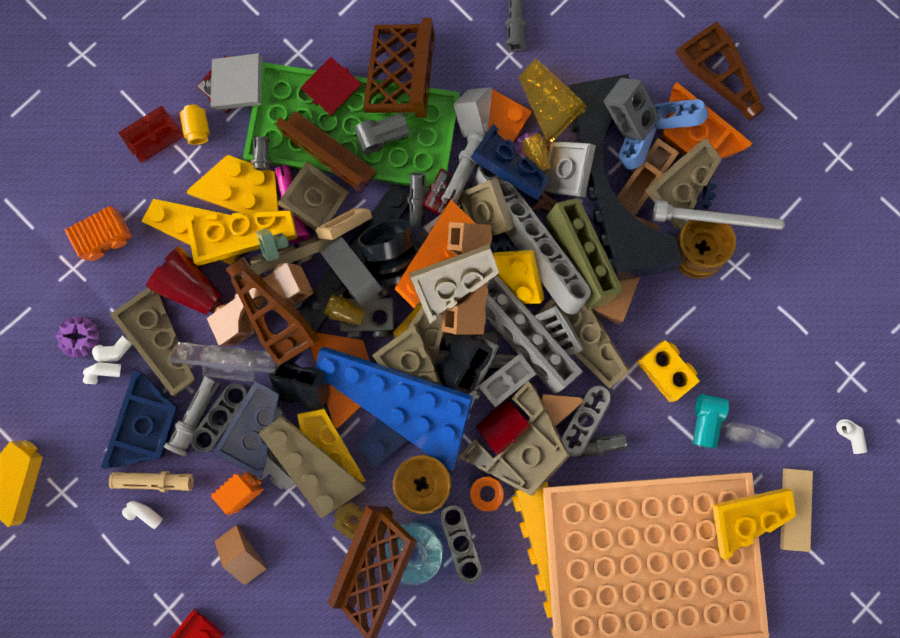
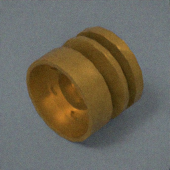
[676,220,736,279]
[393,455,451,514]

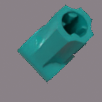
[692,393,729,449]

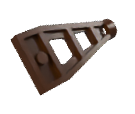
[675,21,766,121]
[225,257,319,366]

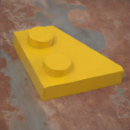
[492,250,544,304]

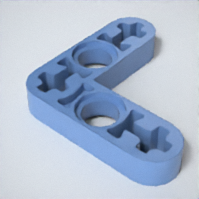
[619,99,708,169]

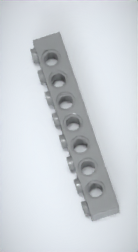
[418,215,583,395]

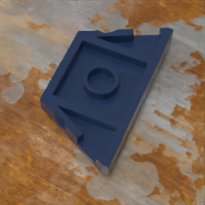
[101,370,179,469]

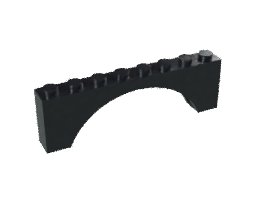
[564,74,682,281]

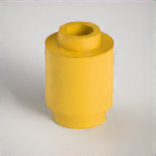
[180,105,210,145]

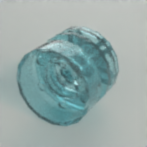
[385,520,443,585]

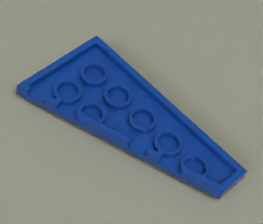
[316,346,473,471]

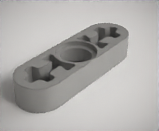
[562,386,610,457]

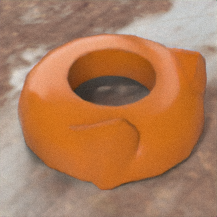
[470,476,504,511]

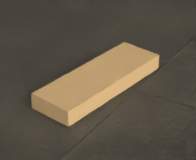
[780,468,813,552]

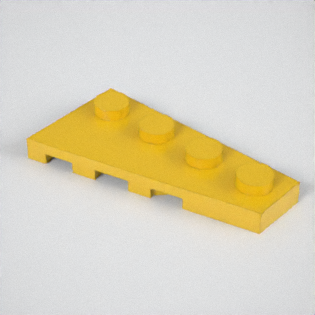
[141,199,241,265]
[185,211,298,266]

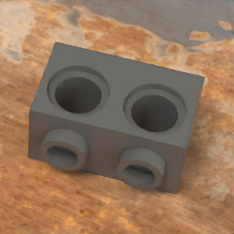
[604,78,660,141]
[340,298,395,338]

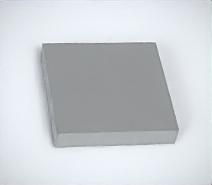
[211,53,262,110]
[543,141,596,198]

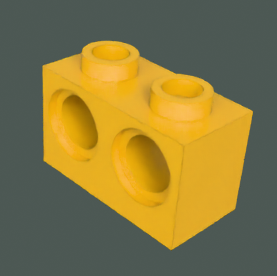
[636,340,700,402]

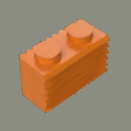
[65,206,133,261]
[211,471,264,516]

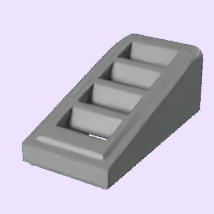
[534,304,583,356]

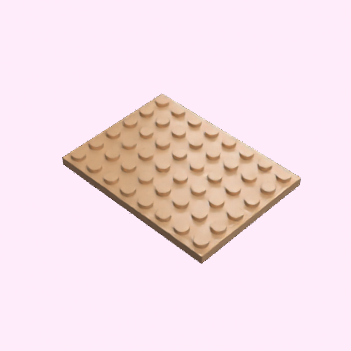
[543,472,769,638]

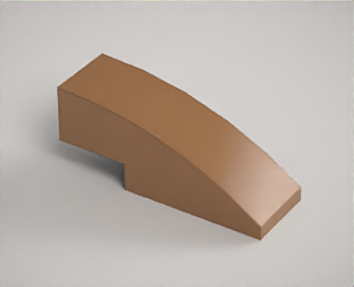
[617,138,679,216]

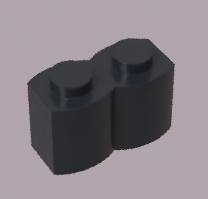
[438,334,493,394]
[269,361,330,409]

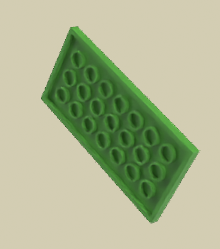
[243,62,460,190]

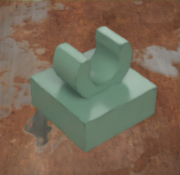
[256,228,289,261]

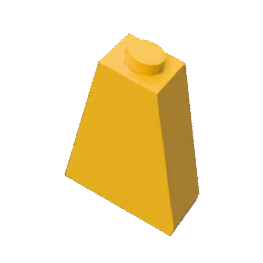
[0,440,43,527]

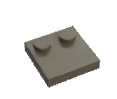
[277,162,349,231]
[460,178,515,236]

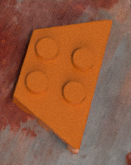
[661,82,752,159]
[311,333,370,429]

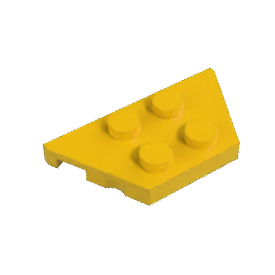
[187,155,279,215]

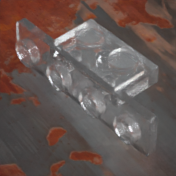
[169,342,278,382]

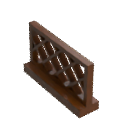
[363,18,436,118]
[327,505,417,638]

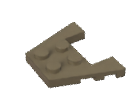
[459,381,570,496]

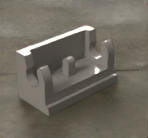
[478,353,536,408]

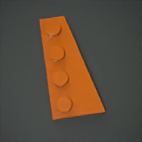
[395,200,476,308]

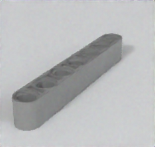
[472,165,591,314]

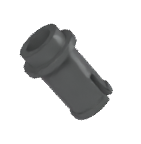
[251,136,272,171]

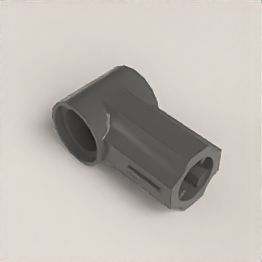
[355,113,410,154]

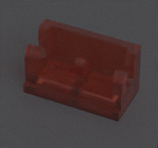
[118,106,184,163]

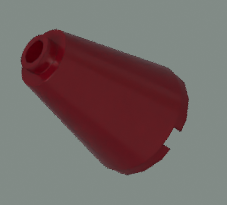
[146,246,223,315]

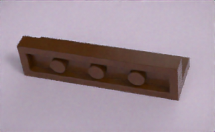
[276,111,377,194]

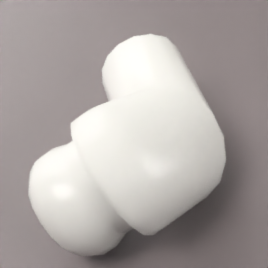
[92,335,132,363]
[83,362,121,384]
[836,419,868,454]
[122,501,163,529]

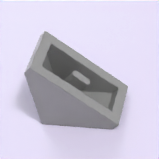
[453,87,492,139]

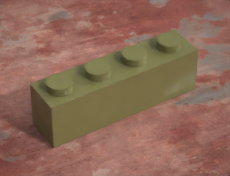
[545,198,623,310]

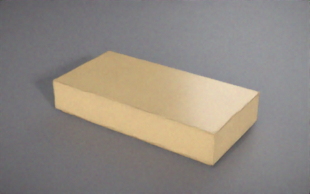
[315,208,372,240]

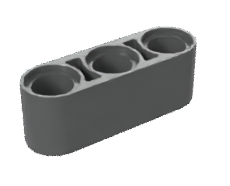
[320,237,383,305]
[191,384,250,452]
[441,503,482,583]

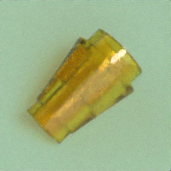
[521,133,552,172]
[324,294,366,326]

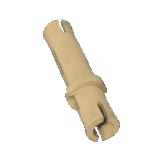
[109,471,194,492]

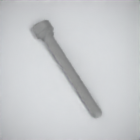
[653,200,785,230]

